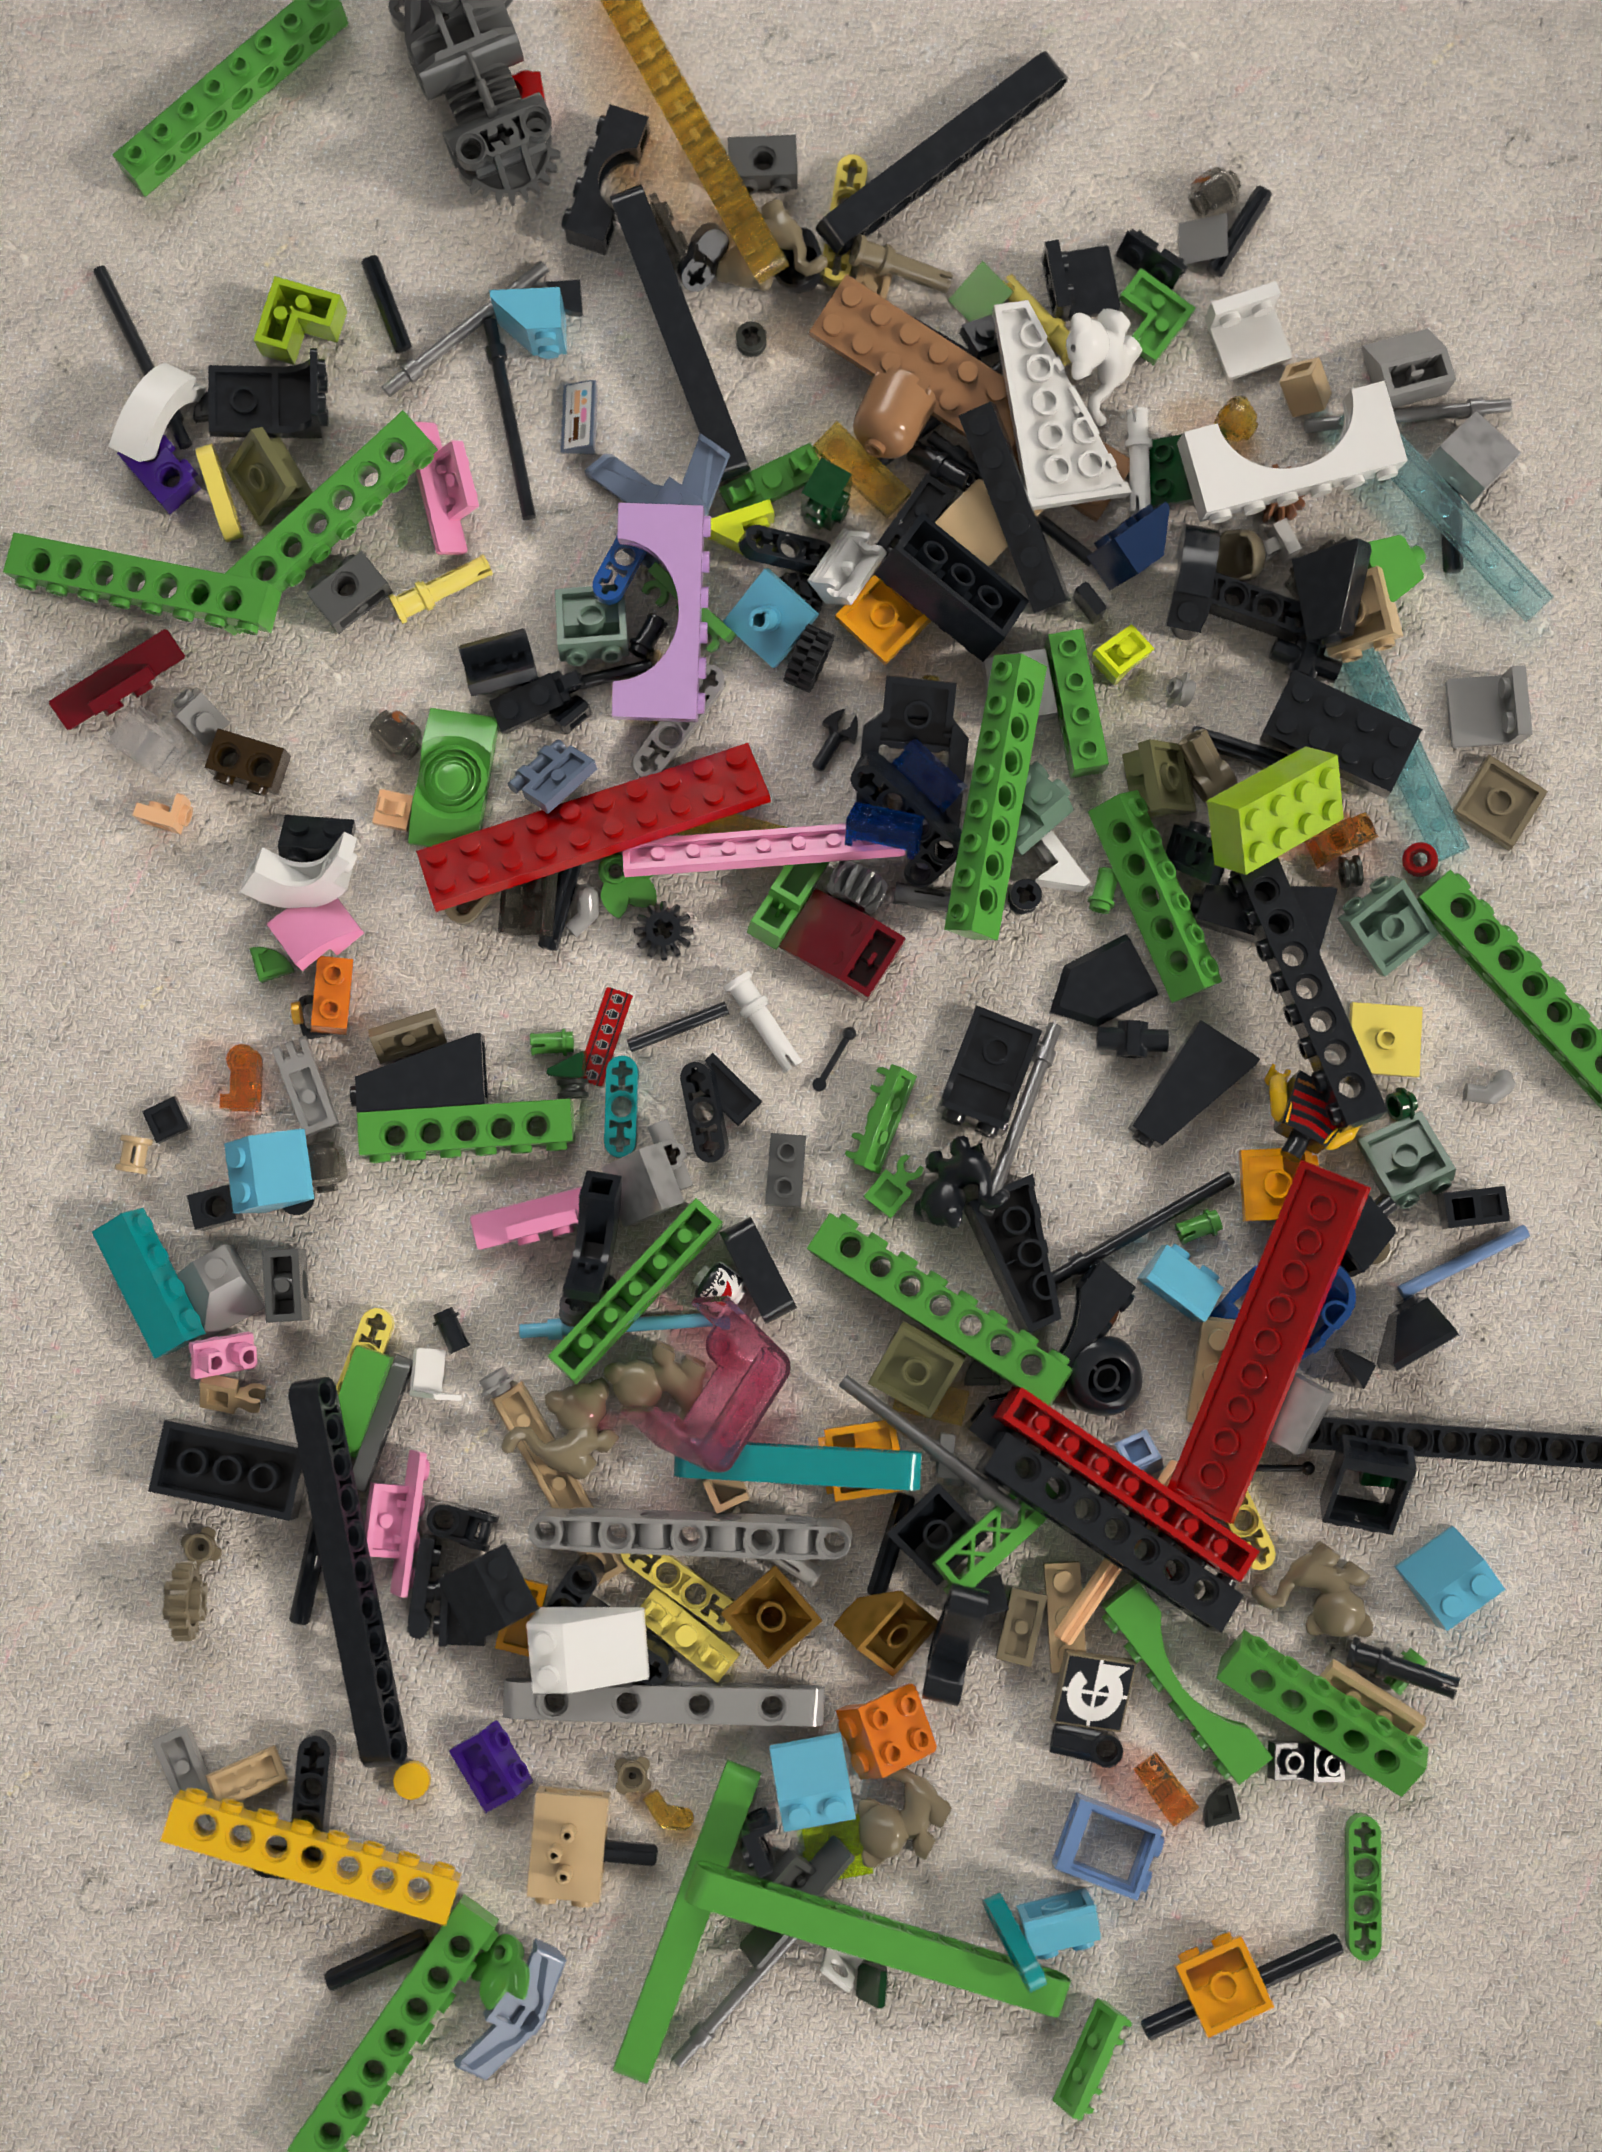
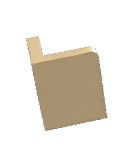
[1279,357,1332,417]
[702,1479,750,1514]

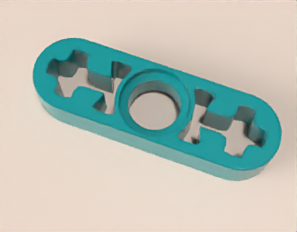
[604,1055,639,1158]
[982,1892,1047,1992]

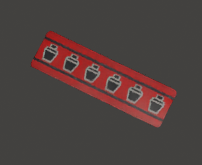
[582,987,633,1087]

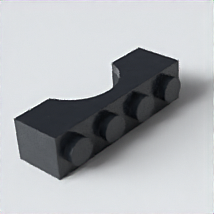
[561,104,650,256]

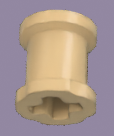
[115,1135,153,1175]

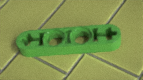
[1345,1813,1382,1961]

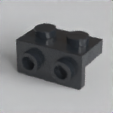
[458,628,539,697]
[277,815,356,862]
[741,1806,778,1878]

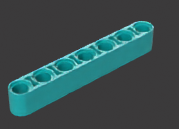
[674,1439,922,1490]

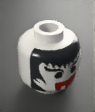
[693,1262,747,1315]

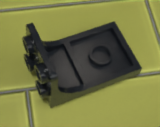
[208,348,329,439]
[936,1005,1042,1139]

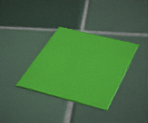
[948,261,1013,322]

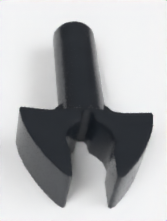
[812,709,858,772]

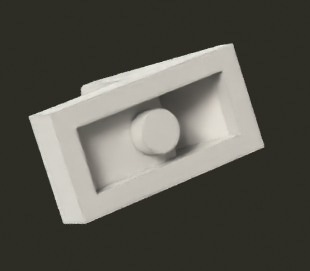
[1034,830,1090,892]

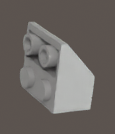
[1361,328,1456,408]

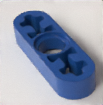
[592,537,647,605]

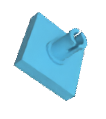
[723,568,819,668]

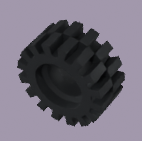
[783,624,834,693]

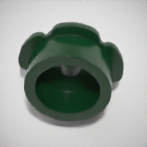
[1385,1087,1418,1121]

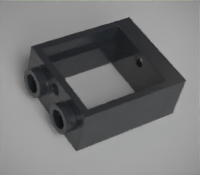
[1319,1434,1417,1535]

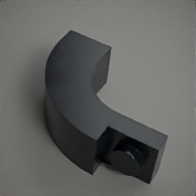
[1165,523,1220,633]
[563,1170,622,1303]

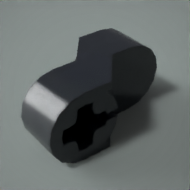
[677,222,729,292]

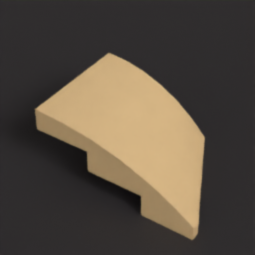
[935,479,1044,567]

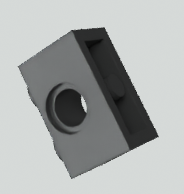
[728,135,798,195]
[307,551,393,634]
[765,1133,806,1208]
[262,1248,310,1323]

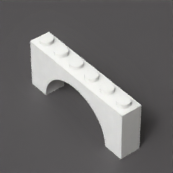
[1177,381,1408,524]

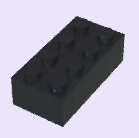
[874,512,1029,662]
[1260,670,1423,799]
[148,1418,305,1521]

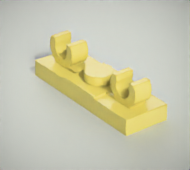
[640,1586,740,1683]

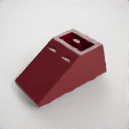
[778,888,906,1003]

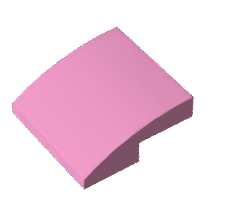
[266,898,364,971]

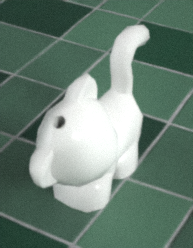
[1066,309,1142,427]

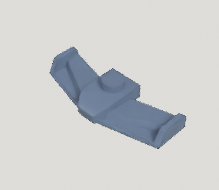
[623,433,730,569]
[585,454,662,512]
[454,1938,567,2080]

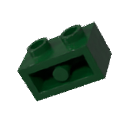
[801,457,852,532]

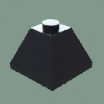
[1377,1295,1459,1371]

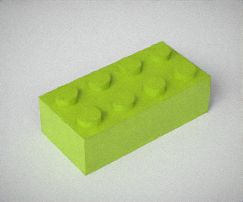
[1207,746,1344,875]

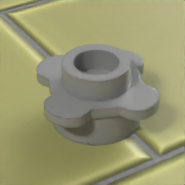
[1166,672,1196,709]
[479,1367,515,1398]

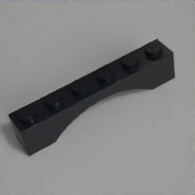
[958,401,1071,614]
[965,1258,1136,1446]

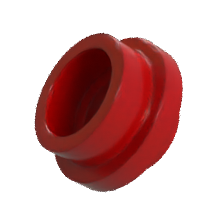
[1402,842,1438,877]

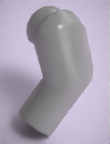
[565,884,599,938]
[1463,1069,1515,1104]

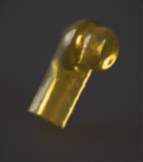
[643,1789,694,1831]

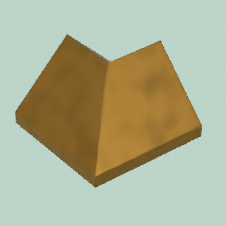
[720,1565,823,1669]

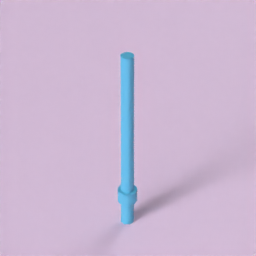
[519,1312,733,1340]

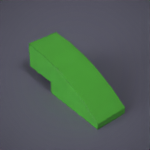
[746,862,830,950]
[338,1345,394,1458]

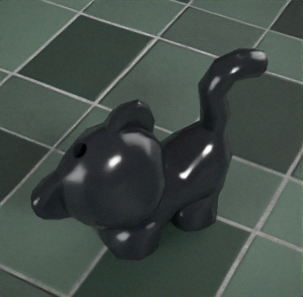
[913,1135,1010,1229]

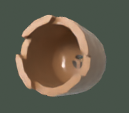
[853,367,937,459]

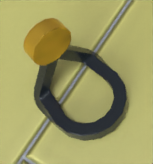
[291,995,332,1039]

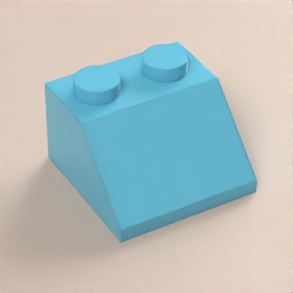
[490,287,567,359]
[224,1129,314,1214]
[1137,1244,1224,1322]
[1394,1526,1506,1631]
[769,1732,856,1832]
[1016,1888,1101,1960]

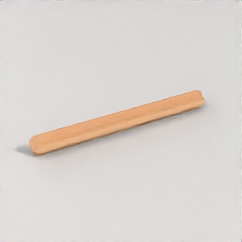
[1054,1460,1178,1645]

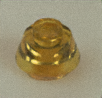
[1214,396,1258,442]

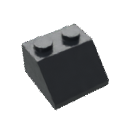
[886,1483,989,1586]
[437,1543,539,1645]

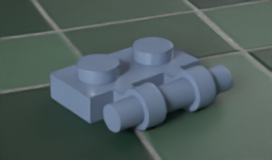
[508,739,597,814]

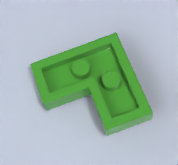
[1119,268,1196,366]

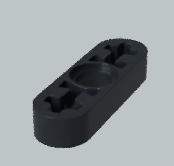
[738,525,831,575]
[680,1060,729,1163]

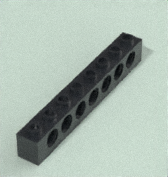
[1228,857,1388,1133]
[975,1430,1244,1633]

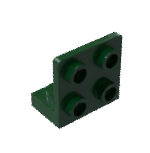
[1149,434,1229,508]

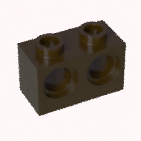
[204,728,291,797]

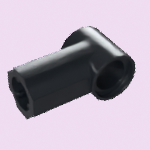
[1049,1723,1123,1768]

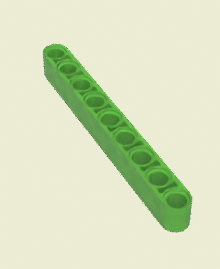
[612,1760,762,2085]

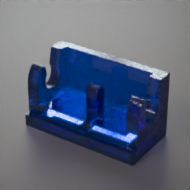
[891,739,968,813]
[845,802,924,860]

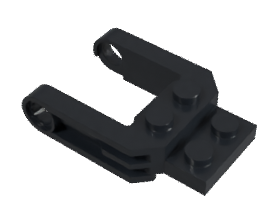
[853,675,969,826]

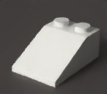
[527,1607,649,1694]

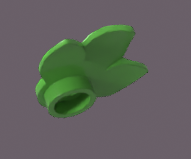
[598,853,657,918]
[471,1934,530,2010]

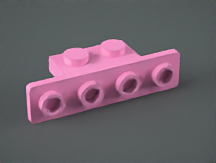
[413,421,479,555]
[470,1187,581,1250]
[364,1450,430,1598]

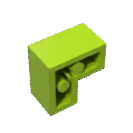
[254,276,348,365]

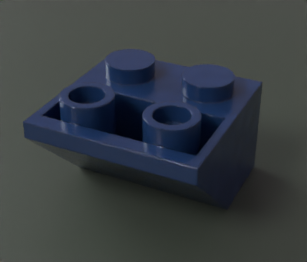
[1086,502,1170,591]

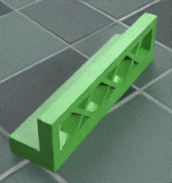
[932,1482,1057,1595]

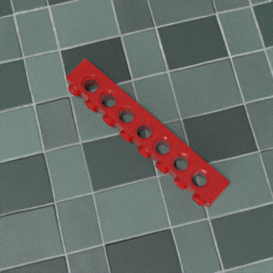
[993,1387,1260,1582]

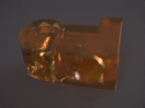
[1304,812,1379,869]
[219,1044,263,1112]
[1133,1752,1200,1827]

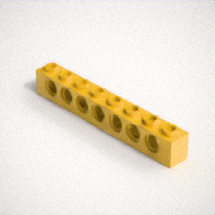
[160,1788,461,1926]

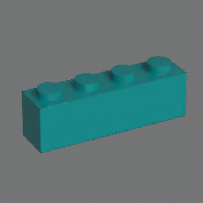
[92,1207,206,1359]

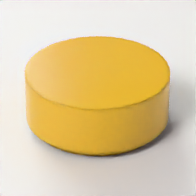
[393,1761,431,1800]

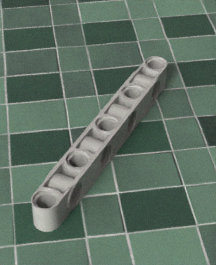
[528,1508,853,1560]
[503,1678,825,1726]

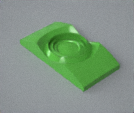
[408,708,499,847]

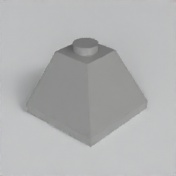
[177,1244,265,1340]

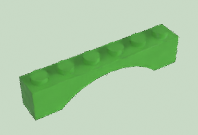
[1101,1579,1273,1785]

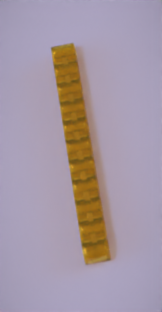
[600,0,789,285]

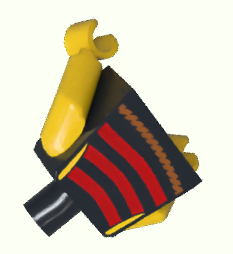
[1264,1064,1362,1163]

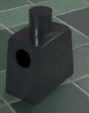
[1340,1194,1397,1277]

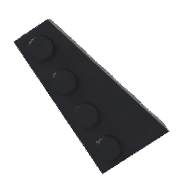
[963,1173,1062,1333]

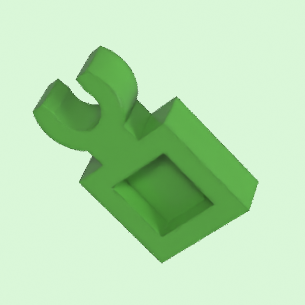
[863,1154,924,1219]

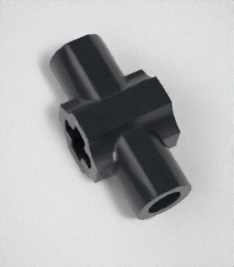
[1269,637,1342,683]
[1096,1020,1169,1059]

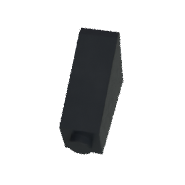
[1292,538,1372,648]

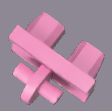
[189,1332,257,1379]

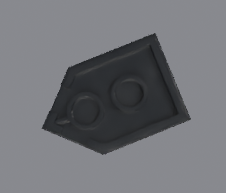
[1049,934,1158,1027]

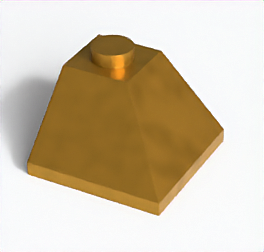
[833,1590,938,1677]

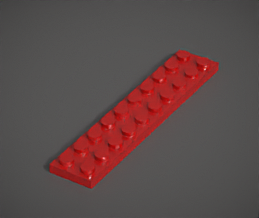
[416,743,771,912]
[1168,1160,1371,1524]

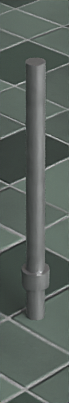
[381,261,549,397]
[1304,397,1512,433]
[979,1023,1062,1216]
[839,1375,1021,1517]
[672,1895,829,2068]

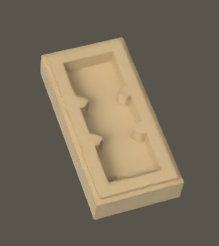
[205,1745,288,1801]

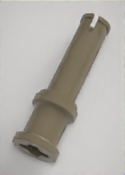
[849,234,953,294]

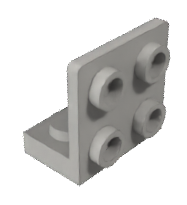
[1445,665,1533,748]

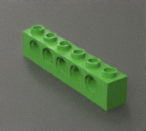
[1087,790,1223,1003]
[357,1099,576,1163]
[548,1198,722,1385]
[1216,1630,1429,1797]

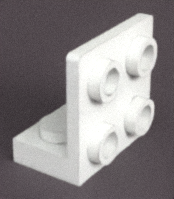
[1204,281,1292,380]

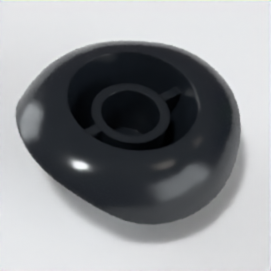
[1066,1336,1142,1416]

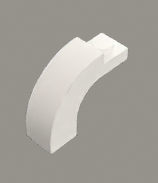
[108,362,206,462]
[240,832,357,908]

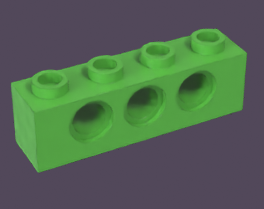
[1044,628,1109,779]

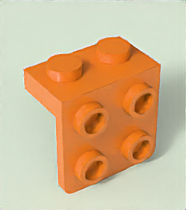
[835,1684,937,1780]

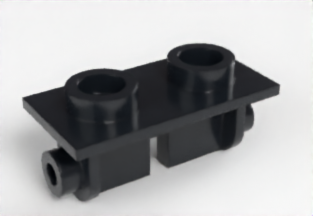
[1115,228,1189,291]

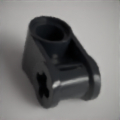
[427,1501,499,1552]

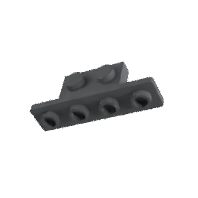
[739,1835,854,1970]

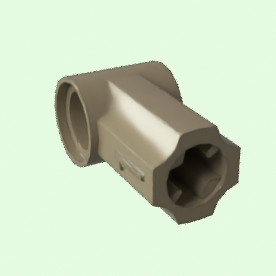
[1177,728,1238,804]

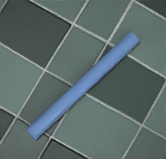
[1397,1225,1530,1299]

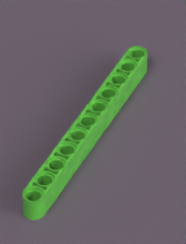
[684,1861,1071,2017]

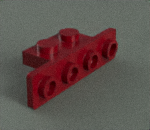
[49,629,185,730]

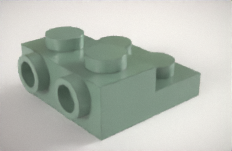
[555,584,630,666]
[1014,761,1074,855]
[1337,876,1439,977]
[1357,1111,1456,1209]

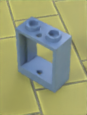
[1051,1792,1165,1901]

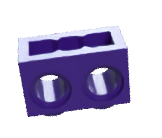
[117,434,201,515]

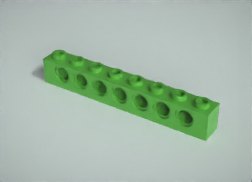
[112,0,349,197]
[201,410,438,636]
[3,532,282,635]
[944,653,1047,941]
[1416,869,1602,1110]
[807,1213,1072,1406]
[287,1894,499,2152]

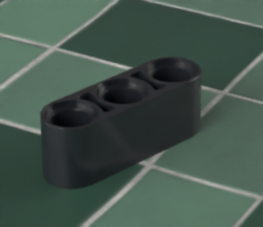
[719,1216,797,1324]

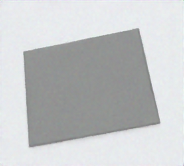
[1178,213,1228,264]

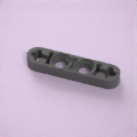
[353,1354,413,1492]

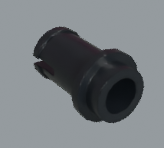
[629,613,668,660]
[432,1307,470,1355]

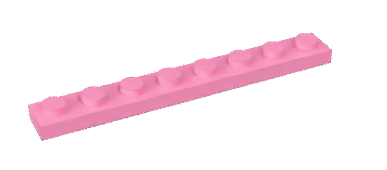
[623,820,905,877]

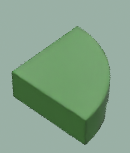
[249,947,295,983]

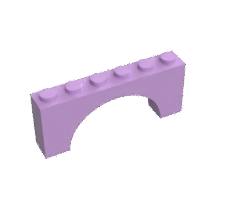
[612,503,711,722]

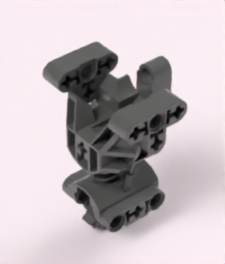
[388,0,560,206]

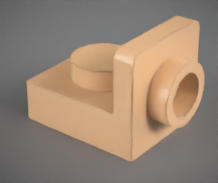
[132,793,193,835]

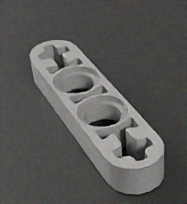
[633,664,725,778]

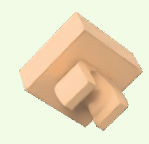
[372,789,413,832]

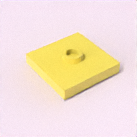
[1349,1002,1423,1078]

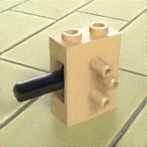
[526,1786,658,1908]

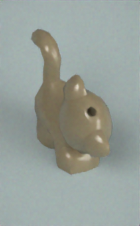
[716,199,828,291]
[603,1339,707,1443]
[501,1377,620,1480]
[1251,1541,1373,1637]
[857,1768,952,1868]

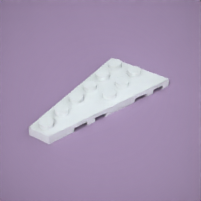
[992,300,1132,510]

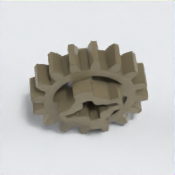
[162,1561,209,1641]

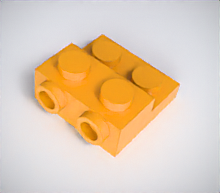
[835,575,931,665]
[1238,1148,1319,1222]
[818,1420,906,1502]
[1173,1931,1275,2038]

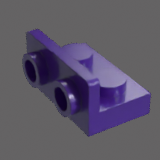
[448,1720,533,1813]

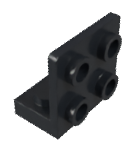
[1041,239,1121,322]

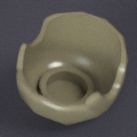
[1216,529,1266,582]

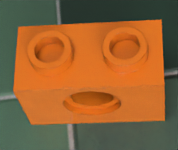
[311,956,353,1035]

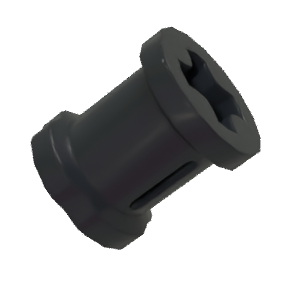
[1008,879,1042,915]

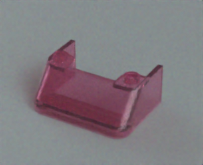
[619,1296,791,1472]

